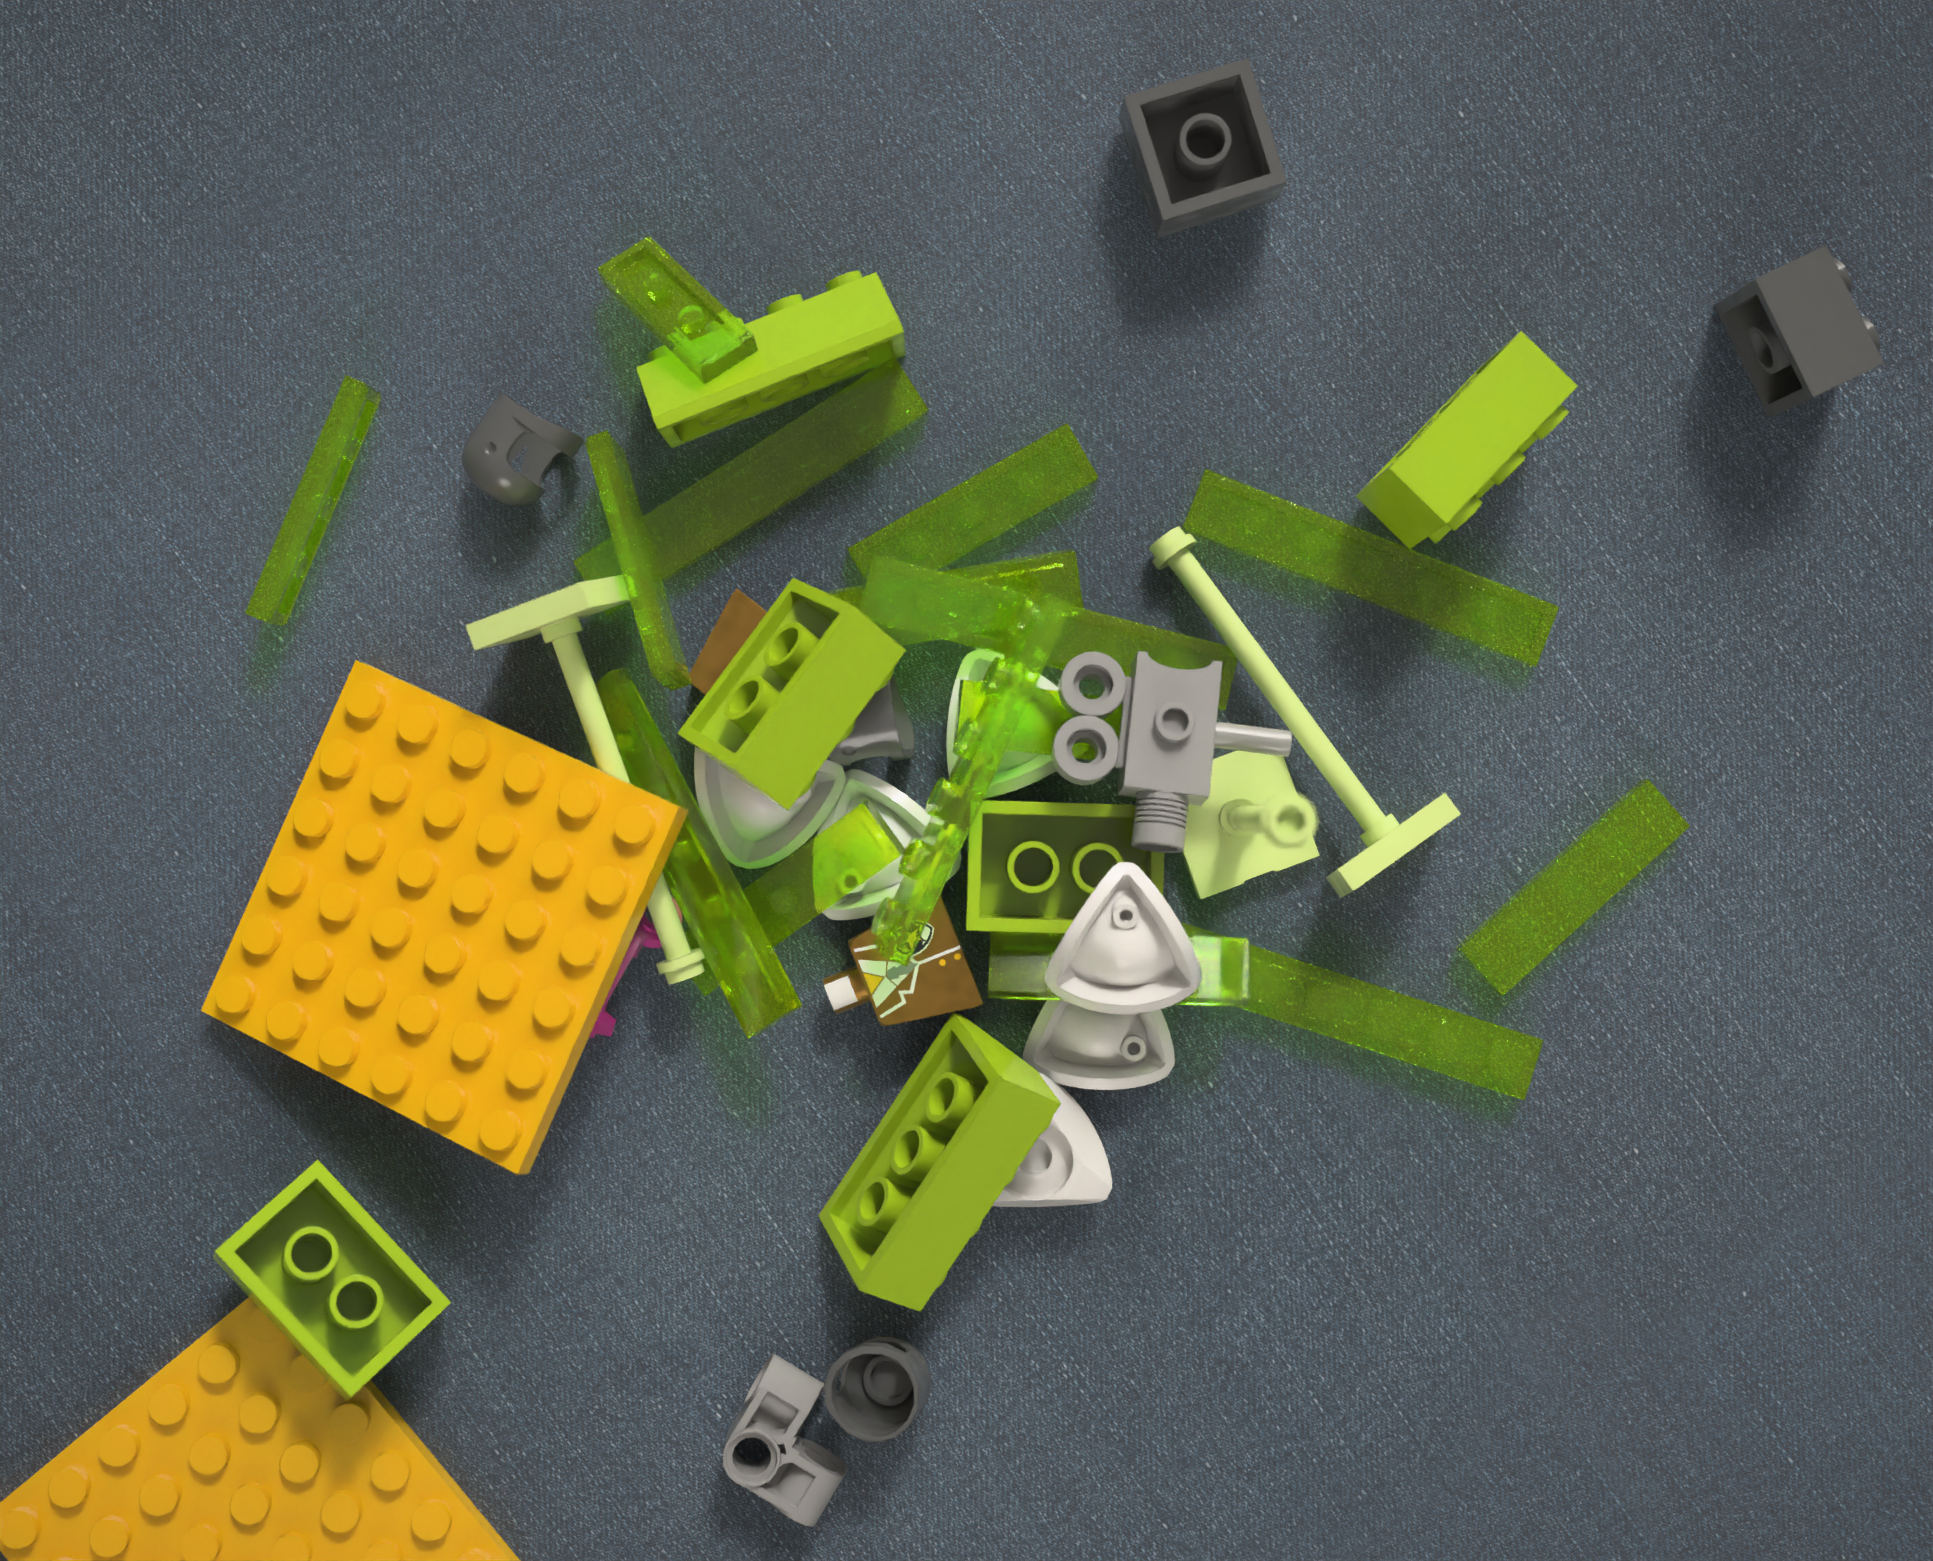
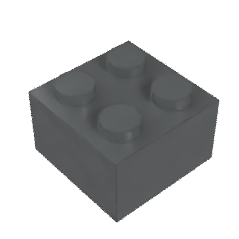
[1118,58,1287,238]
[1714,245,1884,418]

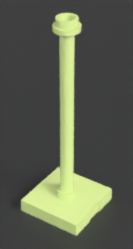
[1149,526,1461,898]
[465,573,705,984]
[1181,751,1320,899]

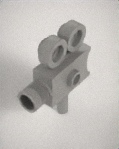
[1051,651,1292,853]

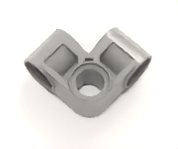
[723,1353,849,1527]

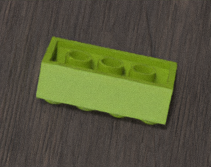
[636,270,906,448]
[818,1012,1061,1312]

